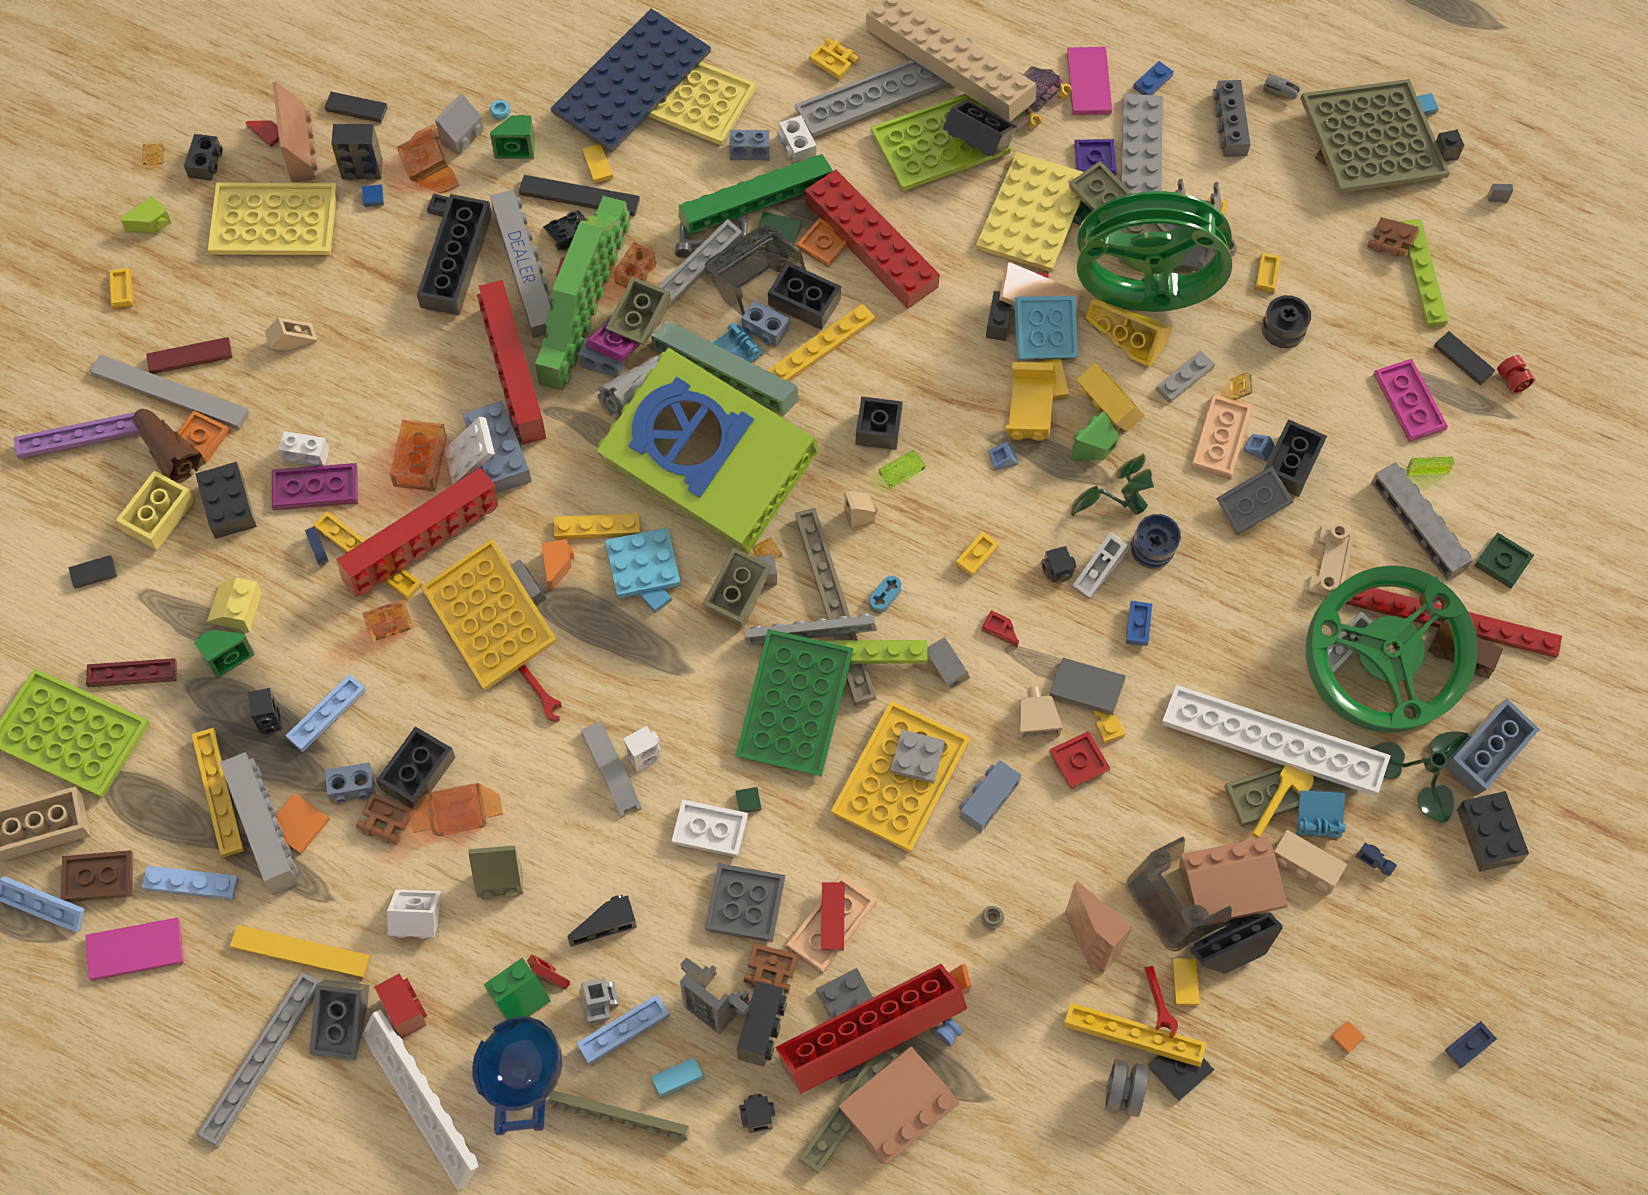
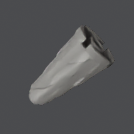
[597,355,660,420]

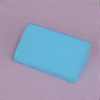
[651,1058,704,1099]

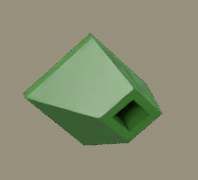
[1071,412,1120,461]

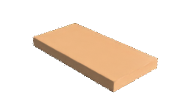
[999,262,1080,313]
[1191,395,1253,479]
[786,875,877,974]

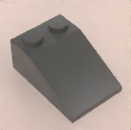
[309,979,369,1060]

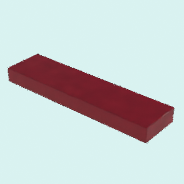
[146,337,233,374]
[86,658,177,687]

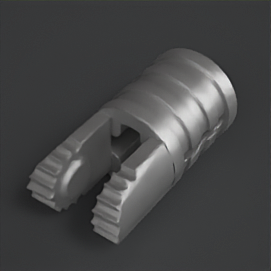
[1263,73,1301,100]

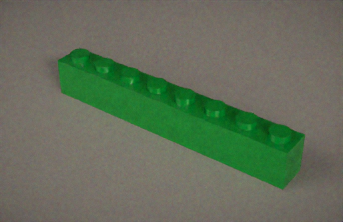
[678,154,833,235]

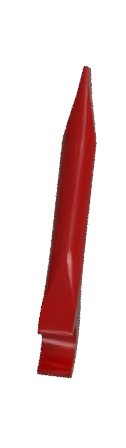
[518,664,562,722]
[1144,966,1178,1039]

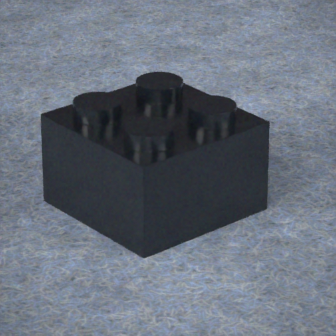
[855,396,903,450]

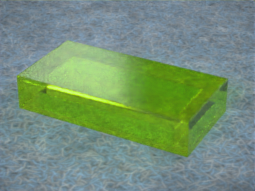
[879,450,926,488]
[1407,456,1454,475]

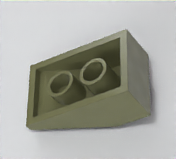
[606,276,671,345]
[702,547,772,628]
[468,845,523,899]

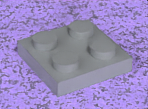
[891,730,945,784]

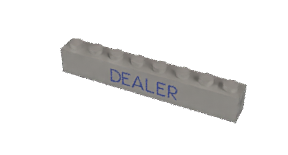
[490,190,552,338]

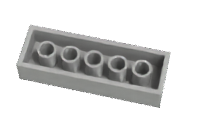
[220,752,300,895]

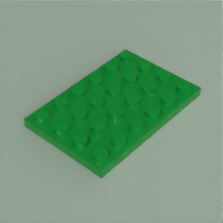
[735,629,854,777]

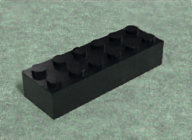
[417,194,492,315]

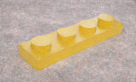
[554,513,640,540]

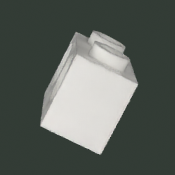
[777,115,816,163]
[278,431,329,466]
[623,726,661,772]

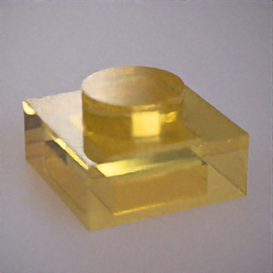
[142,143,164,165]
[1230,372,1252,400]
[752,537,782,560]

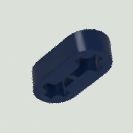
[305,526,329,565]

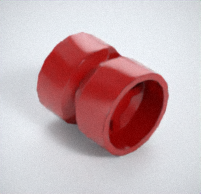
[1497,355,1536,394]

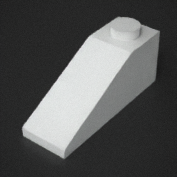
[1073,533,1132,598]
[1327,611,1372,672]

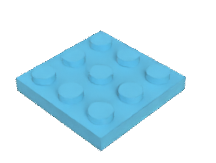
[1014,296,1078,359]
[605,528,681,599]

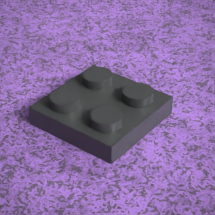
[816,968,873,1019]

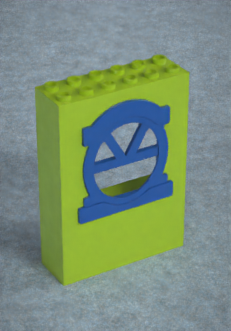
[596,347,820,554]

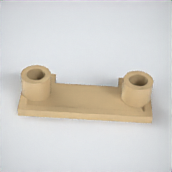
[1307,523,1355,597]

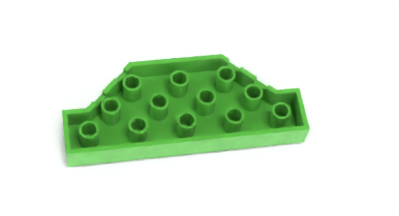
[535,196,631,391]

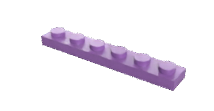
[14,412,139,459]

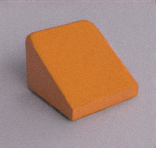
[949,964,971,993]

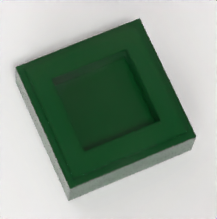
[735,787,761,813]

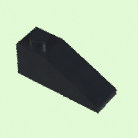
[567,895,637,947]

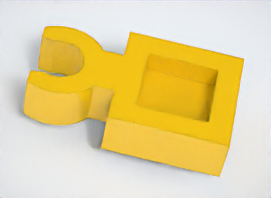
[1092,710,1125,744]

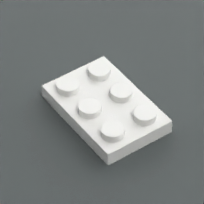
[444,417,495,484]
[672,799,748,858]

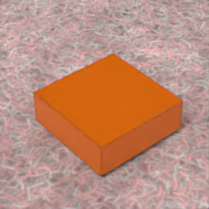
[1331,1021,1365,1054]

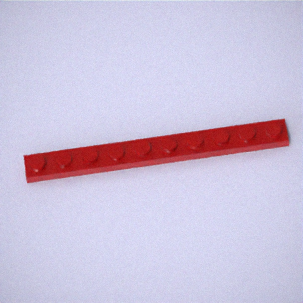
[1346,588,1562,658]

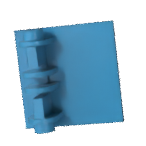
[712,323,764,363]
[1296,790,1346,837]

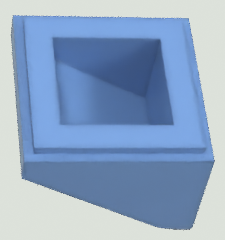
[1244,434,1275,461]
[988,442,1018,470]

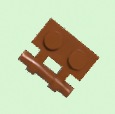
[1367,217,1419,257]
[356,793,414,845]
[744,943,798,994]

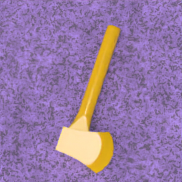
[1251,765,1314,838]

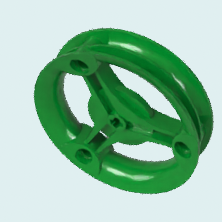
[1077,191,1232,312]
[1306,566,1478,732]

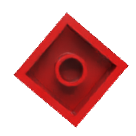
[374,973,427,1039]

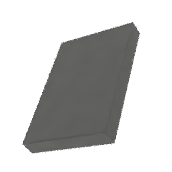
[1216,466,1294,535]
[1050,658,1126,715]

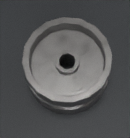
[1105,1059,1148,1117]

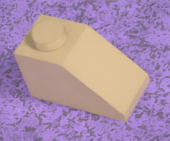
[265,317,317,351]
[844,490,878,529]

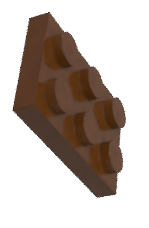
[60,850,133,902]

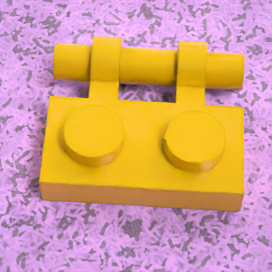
[809,38,860,80]

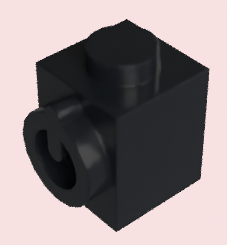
[1041,546,1076,583]
[739,1094,775,1133]

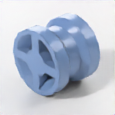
[934,1018,963,1046]

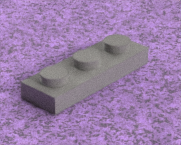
[1156,351,1215,403]

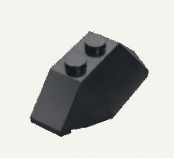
[1190,912,1283,974]

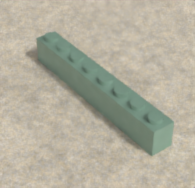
[651,321,799,416]

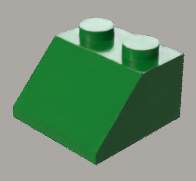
[490,115,535,159]
[194,630,255,679]
[483,958,551,1029]

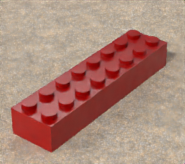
[805,169,940,309]
[477,280,547,445]
[336,468,498,598]
[776,963,967,1094]

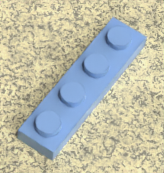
[285,674,366,752]
[142,866,239,900]
[0,876,85,932]
[577,995,670,1065]

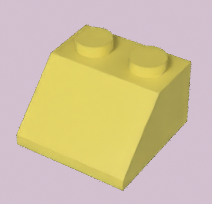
[207,578,262,631]

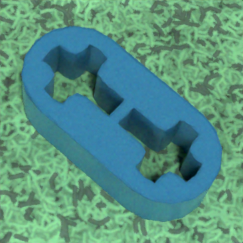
[869,576,901,613]

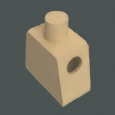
[1018,686,1062,740]

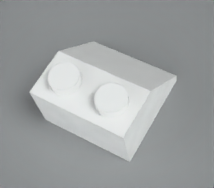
[387,890,441,939]

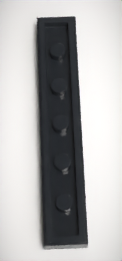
[519,175,640,216]

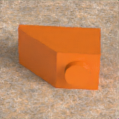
[541,539,575,590]

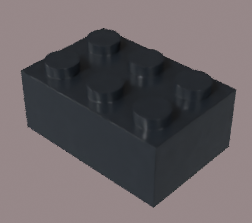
[943,99,1017,156]
[331,124,383,180]
[768,261,841,330]
[1264,419,1327,497]
[195,461,257,539]
[376,726,456,811]
[1457,791,1529,872]
[737,981,787,1067]

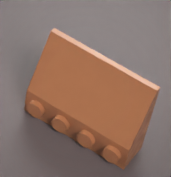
[272,82,318,182]
[1179,836,1288,926]
[1065,881,1132,973]
[838,1046,960,1164]

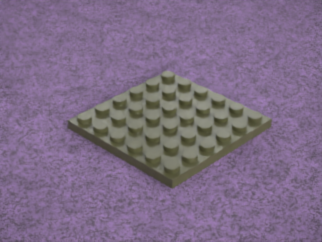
[1300,79,1450,193]

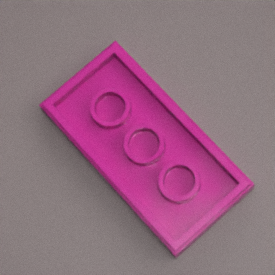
[1067,47,1112,115]
[1373,359,1448,442]
[85,917,184,981]

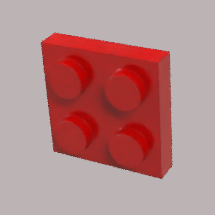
[1049,731,1110,790]

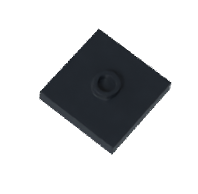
[1148,1035,1214,1101]

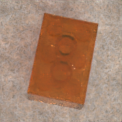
[390,419,447,491]

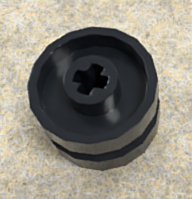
[1262,295,1311,348]

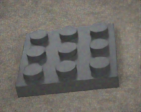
[705,863,785,943]

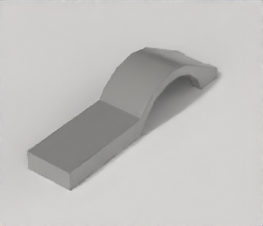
[581,721,642,818]

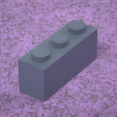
[959,760,1022,833]

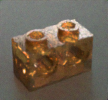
[614,242,657,288]

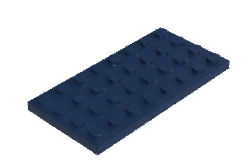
[551,8,711,153]

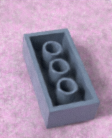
[462,401,532,493]
[1445,699,1540,796]

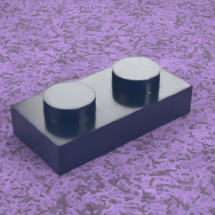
[1445,1021,1497,1069]

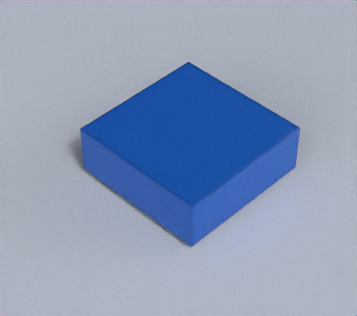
[362,184,384,207]

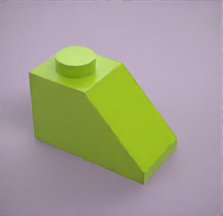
[119,196,171,233]

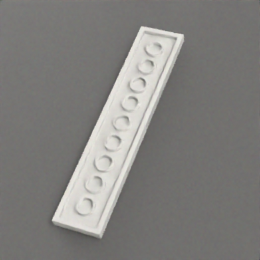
[1162,685,1391,797]

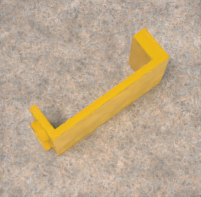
[1006,362,1056,441]

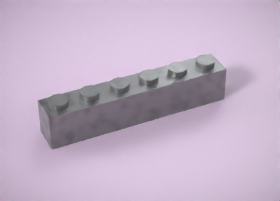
[1371,462,1473,581]

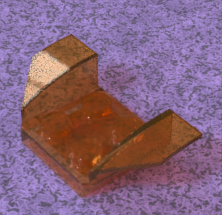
[397,124,459,194]
[410,783,503,837]

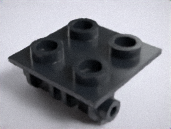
[543,210,586,251]

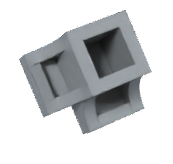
[579,978,619,1024]

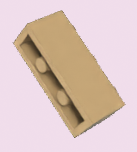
[1274,830,1347,893]

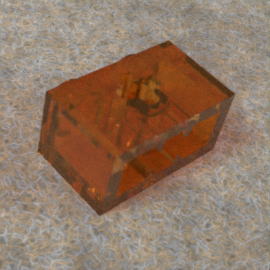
[362,599,414,642]

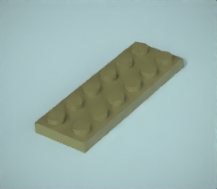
[1069,161,1168,234]
[1224,765,1355,827]

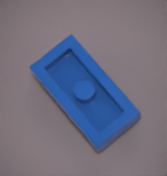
[1133,61,1174,95]
[1126,601,1152,646]

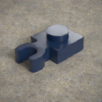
[1356,843,1397,877]

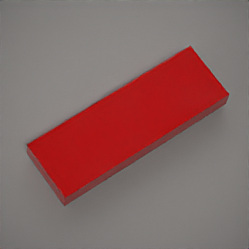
[821,882,845,951]

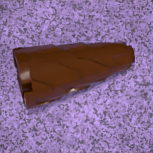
[133,409,203,483]

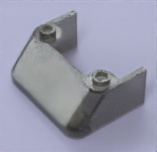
[705,225,806,316]
[1127,837,1232,952]

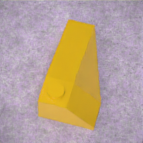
[1086,299,1172,367]

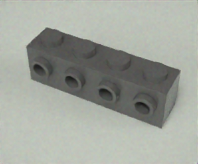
[1212,80,1251,157]

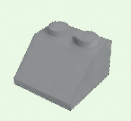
[435,93,484,155]

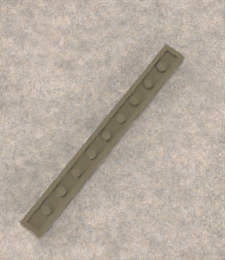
[795,508,876,705]

